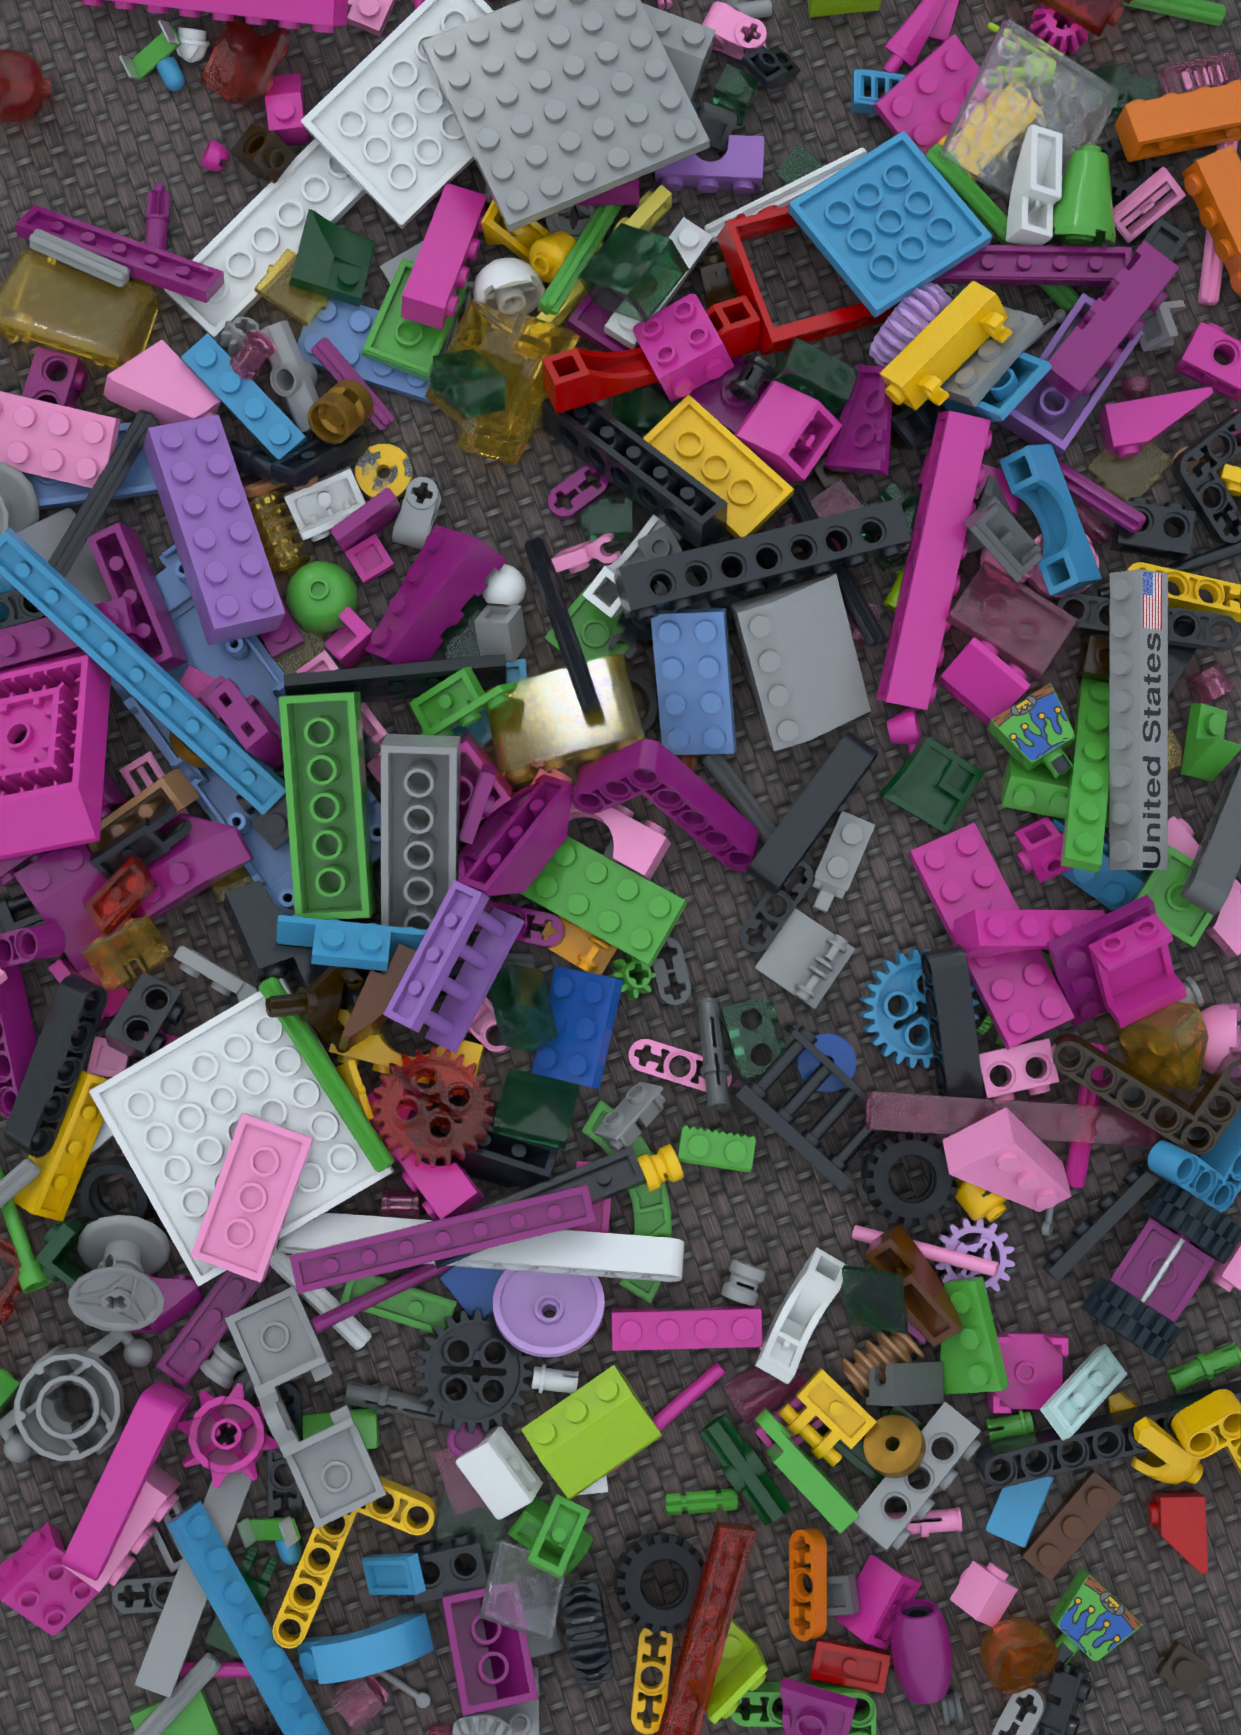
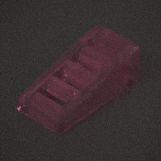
[1160,52,1241,94]

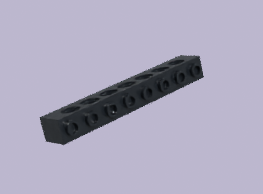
[614,498,912,621]

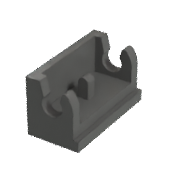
[963,495,1043,582]
[866,1361,944,1406]

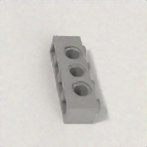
[852,1402,981,1552]

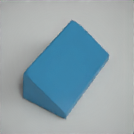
[985,1476,1054,1548]

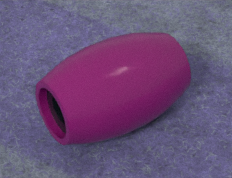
[891,1599,953,1704]

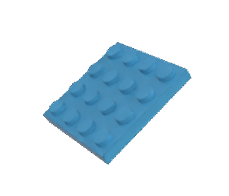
[787,131,992,318]

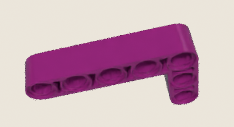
[572,739,759,871]
[0,923,66,1119]

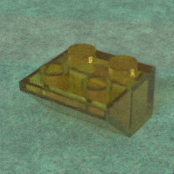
[1113,1002,1209,1091]

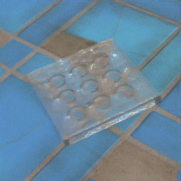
[938,19,1121,200]

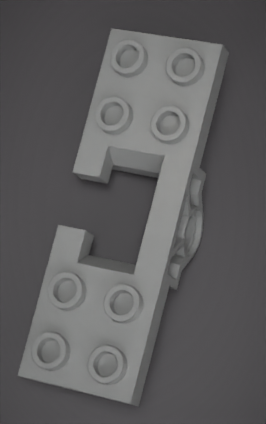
[225,1286,387,1529]

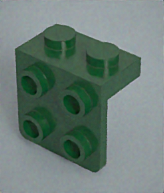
[35,1218,88,1287]

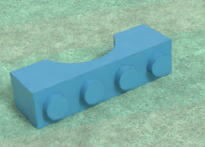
[181,333,309,461]
[999,444,1102,596]

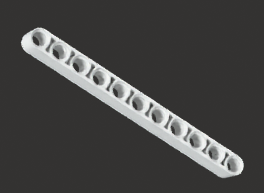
[278,1213,685,1282]

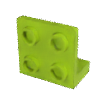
[675,1615,768,1724]

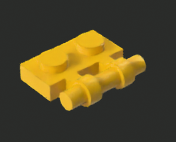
[778,1368,877,1467]

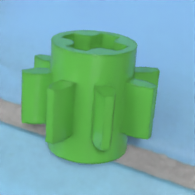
[608,954,656,1000]

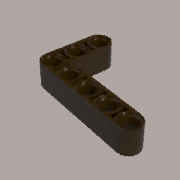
[1052,1033,1241,1155]

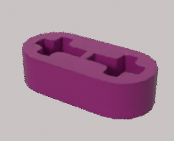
[548,464,609,521]

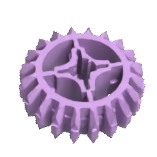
[869,282,952,366]

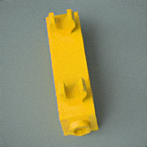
[879,281,1013,411]

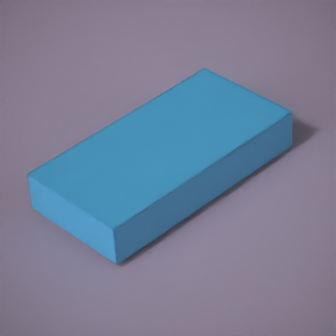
[362,1553,426,1595]

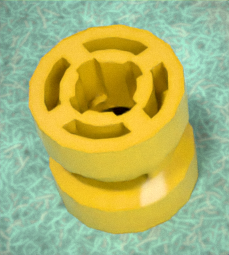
[636,1144,684,1192]

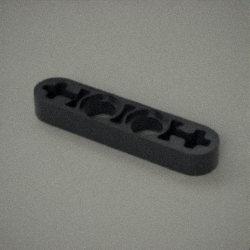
[267,1381,304,1525]

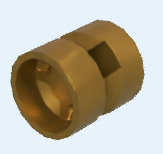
[308,379,374,444]

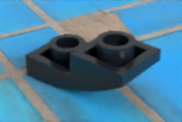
[740,45,801,89]

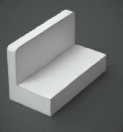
[456,1426,543,1520]

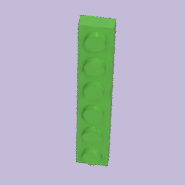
[1061,677,1110,873]

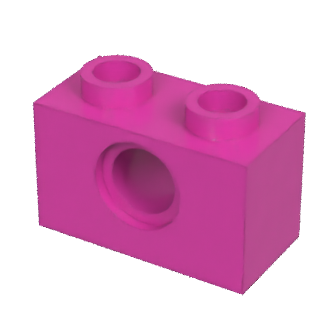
[1173,322,1241,402]

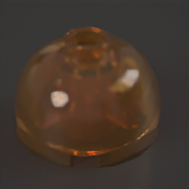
[980,1617,1058,1694]

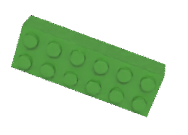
[279,691,376,920]

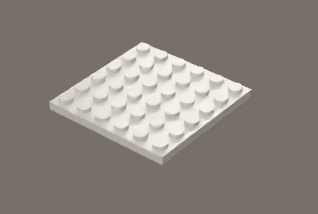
[89,978,395,1287]

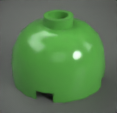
[286,561,359,635]

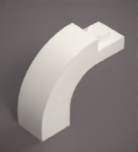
[583,515,683,618]
[755,1248,849,1384]

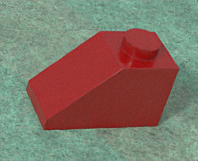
[1147,1490,1208,1574]

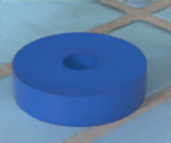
[797,1034,856,1092]

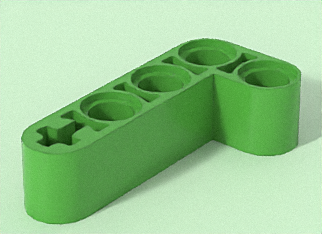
[731,1682,876,1735]

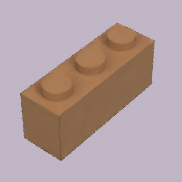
[86,767,200,853]

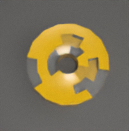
[355,444,413,499]

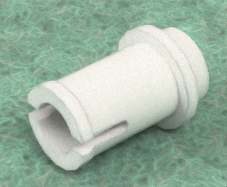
[531,1364,579,1394]

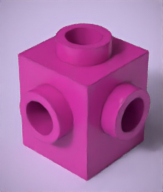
[1014,816,1071,883]

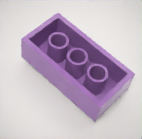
[997,293,1144,460]

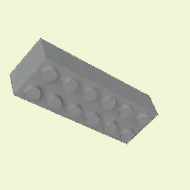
[381,734,461,961]

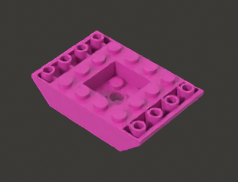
[0,649,111,860]

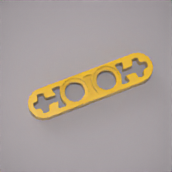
[1126,562,1241,622]

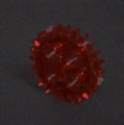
[372,1047,494,1168]

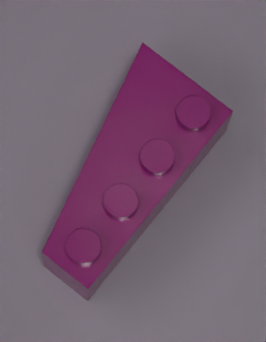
[1043,240,1180,402]

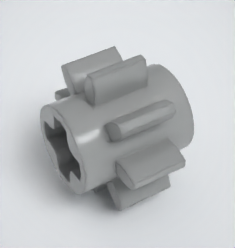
[220,317,264,362]

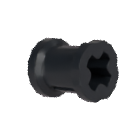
[728,355,774,404]

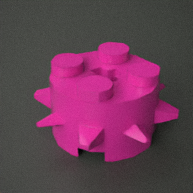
[177,1383,279,1488]

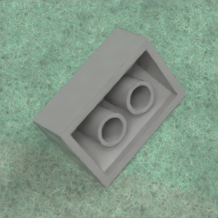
[642,3,716,102]

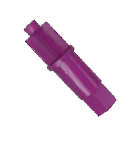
[145,184,171,251]

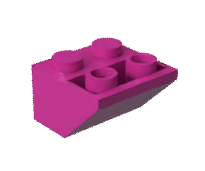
[734,381,842,483]
[936,637,1031,726]

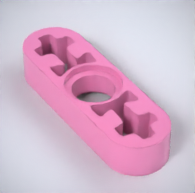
[628,1039,732,1092]

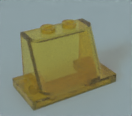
[425,298,580,465]

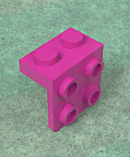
[633,294,735,402]
[0,1522,99,1635]

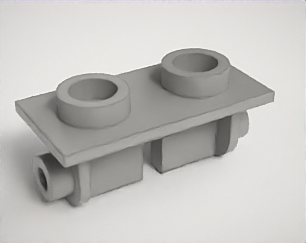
[593,1081,666,1152]

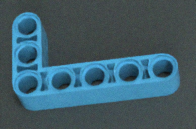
[1148,1109,1241,1213]

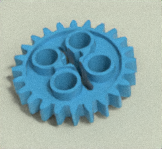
[859,949,979,1068]

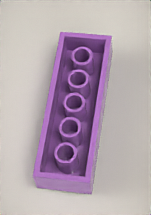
[143,415,285,645]

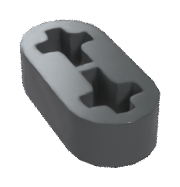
[652,937,691,1006]

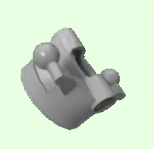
[0,1331,153,1463]

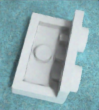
[283,466,366,541]

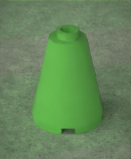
[1046,145,1116,247]

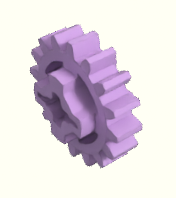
[933,1217,1015,1292]

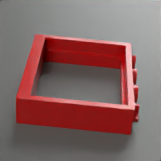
[716,205,899,356]

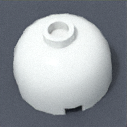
[472,258,545,329]

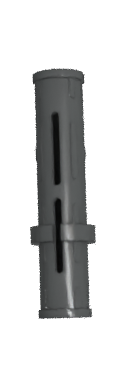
[696,998,731,1110]
[344,1380,452,1427]

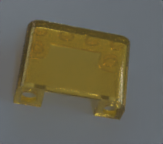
[484,654,646,784]

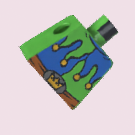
[988,683,1075,779]
[1048,1567,1143,1665]

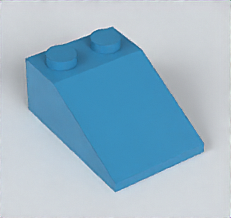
[942,352,1052,422]

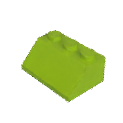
[521,1365,663,1500]

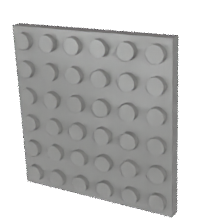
[421,0,710,232]

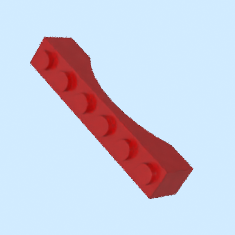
[542,295,761,414]

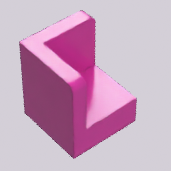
[325,606,373,669]

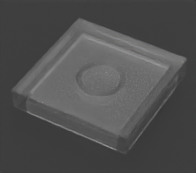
[479,1540,567,1640]

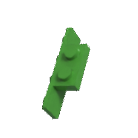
[409,666,518,736]

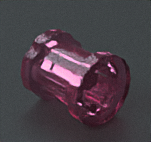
[229,330,275,380]
[381,1188,422,1219]

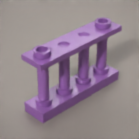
[383,880,525,1053]

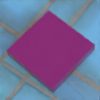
[330,488,401,556]

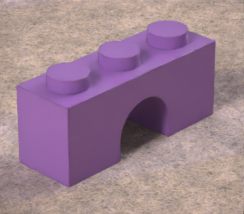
[655,135,765,195]

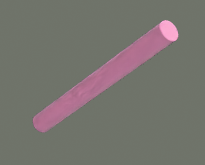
[852,1225,999,1277]

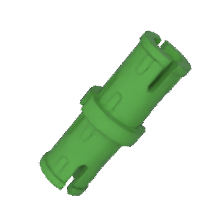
[1166,1342,1241,1393]

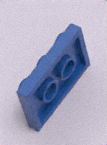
[531,966,623,1089]

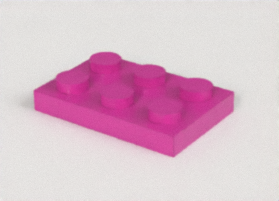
[872,34,995,155]

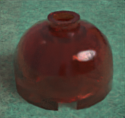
[0,49,51,124]

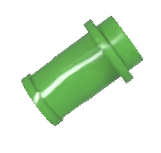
[986,1409,1035,1443]

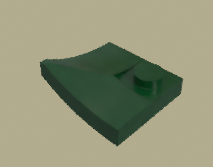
[289,209,375,307]
[879,735,984,835]

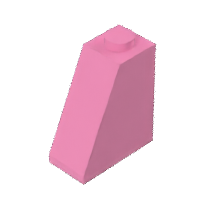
[103,340,221,425]

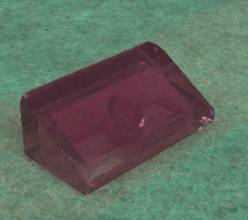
[723,1366,807,1424]

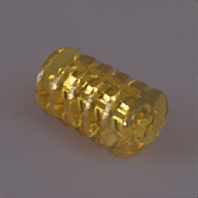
[249,491,310,573]

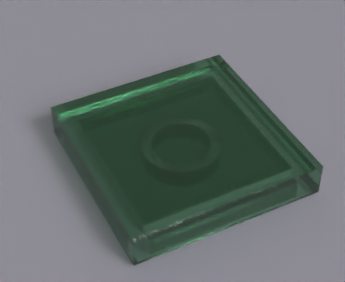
[492,1068,580,1150]

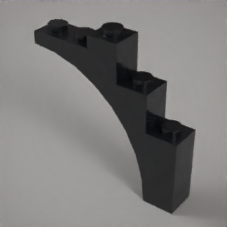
[224,880,460,1035]

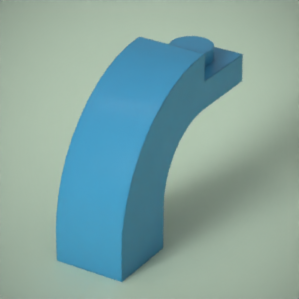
[297,1613,434,1684]

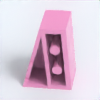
[942,1108,1072,1212]

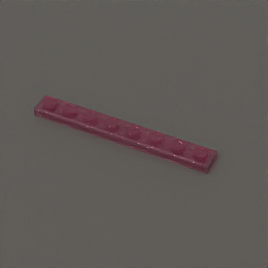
[866,1091,1158,1147]

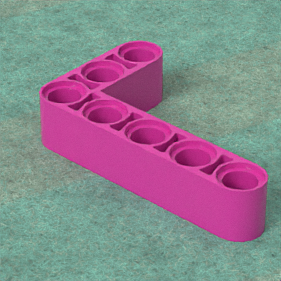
[61,1380,194,1581]

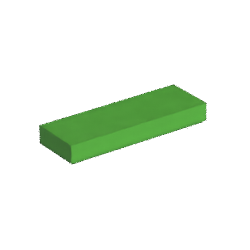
[340,1275,457,1334]

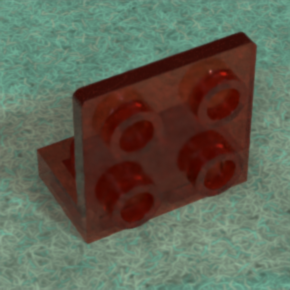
[199,18,290,105]

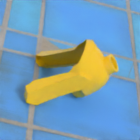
[1108,1392,1203,1484]

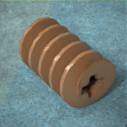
[841,1323,925,1402]

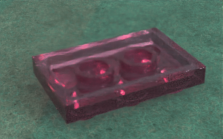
[946,560,1078,680]

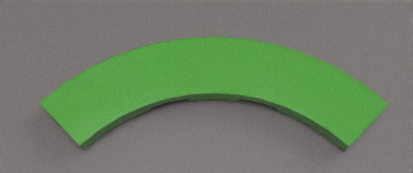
[581,1100,672,1304]

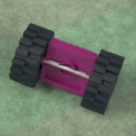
[1081,1180,1241,1362]

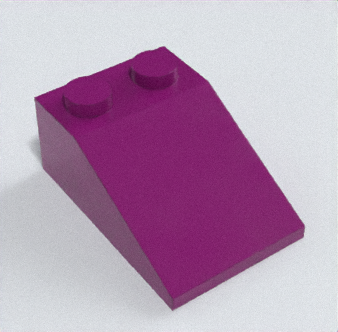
[14,844,141,972]

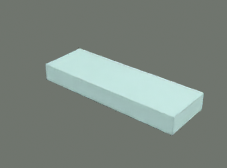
[1040,1344,1127,1440]

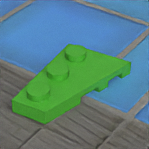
[940,1276,1009,1395]

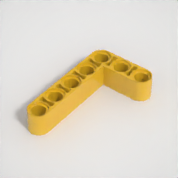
[272,1475,437,1649]

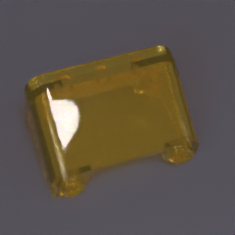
[0,249,161,368]

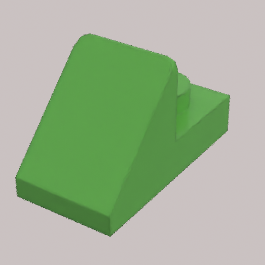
[1181,703,1241,782]
[526,1494,590,1579]

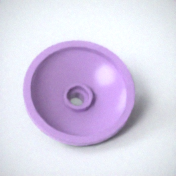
[493,1270,605,1357]

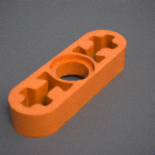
[789,1527,827,1641]

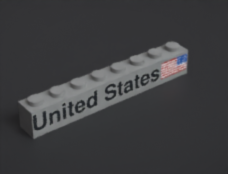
[1109,569,1168,870]

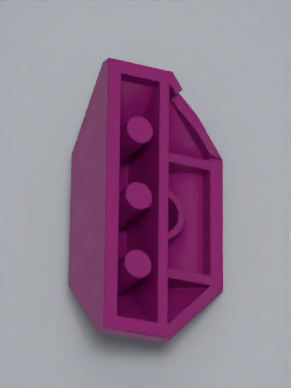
[458,774,574,896]
[120,814,254,930]

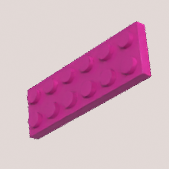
[908,822,1075,1050]

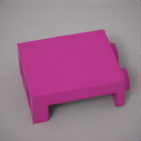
[1088,913,1187,1028]

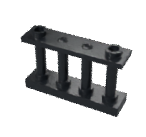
[729,1023,902,1192]

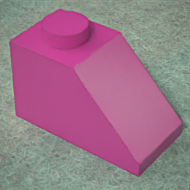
[265,72,310,146]

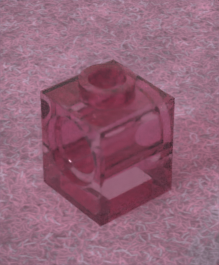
[331,1675,389,1732]

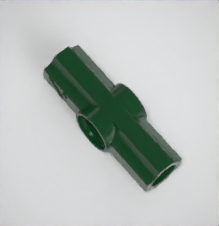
[699,1413,791,1526]

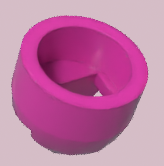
[200,139,230,172]

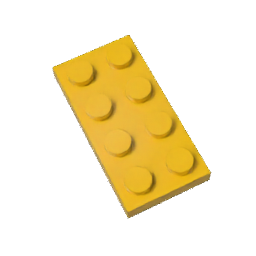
[643,395,794,539]

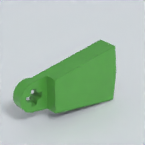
[755,1408,860,1534]

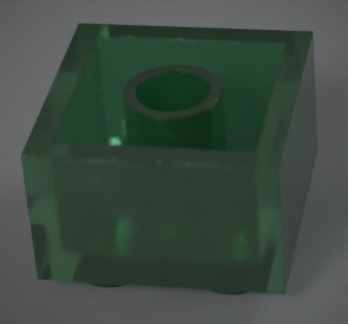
[578,223,689,323]

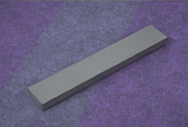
[134,1472,252,1698]

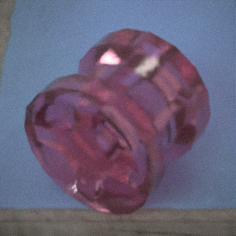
[1189,663,1235,704]

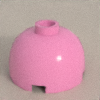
[1186,1003,1241,1077]

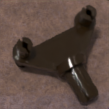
[265,966,363,1053]

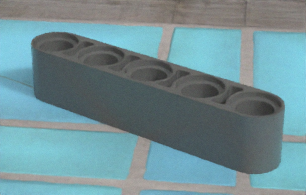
[1180,762,1241,915]

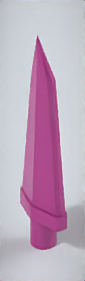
[883,0,947,73]

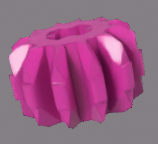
[1029,0,1091,60]

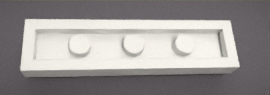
[604,217,713,349]

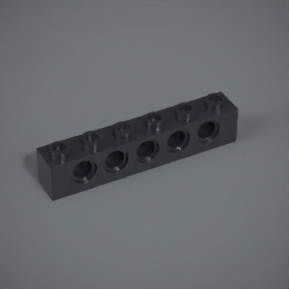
[542,398,728,548]

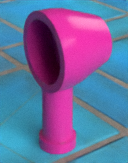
[887,708,922,754]

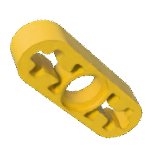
[631,1628,673,1734]

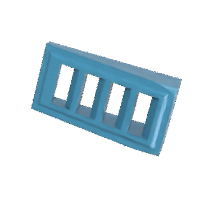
[851,69,906,114]

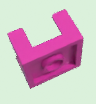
[986,1332,1068,1413]

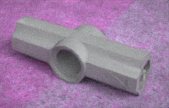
[258,320,319,434]

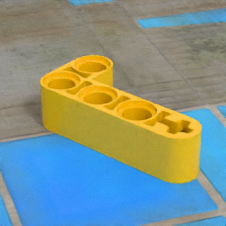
[1171,1389,1241,1476]

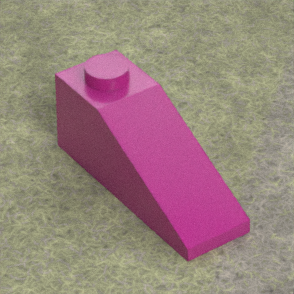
[1098,386,1213,459]

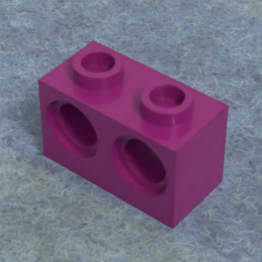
[22,346,88,409]

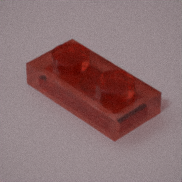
[84,856,158,935]

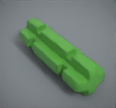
[665,1488,738,1516]

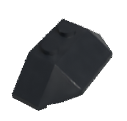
[406,1092,560,1188]

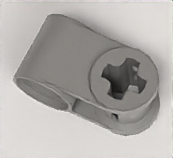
[392,477,441,549]

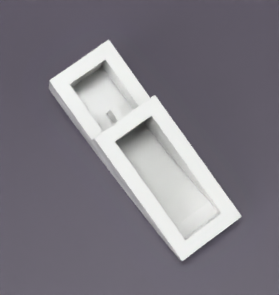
[1006,124,1063,246]

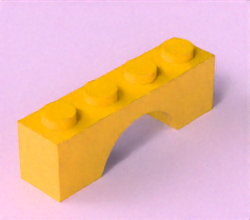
[329,1009,485,1093]

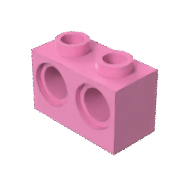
[979,1038,1060,1104]

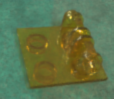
[81,915,171,991]

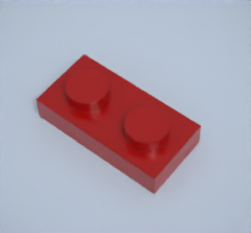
[809,1638,891,1693]

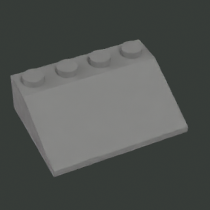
[730,573,871,751]

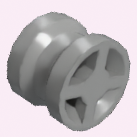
[200,1342,246,1389]

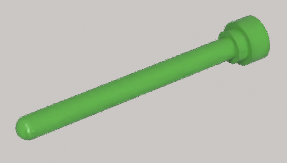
[0,1165,52,1293]

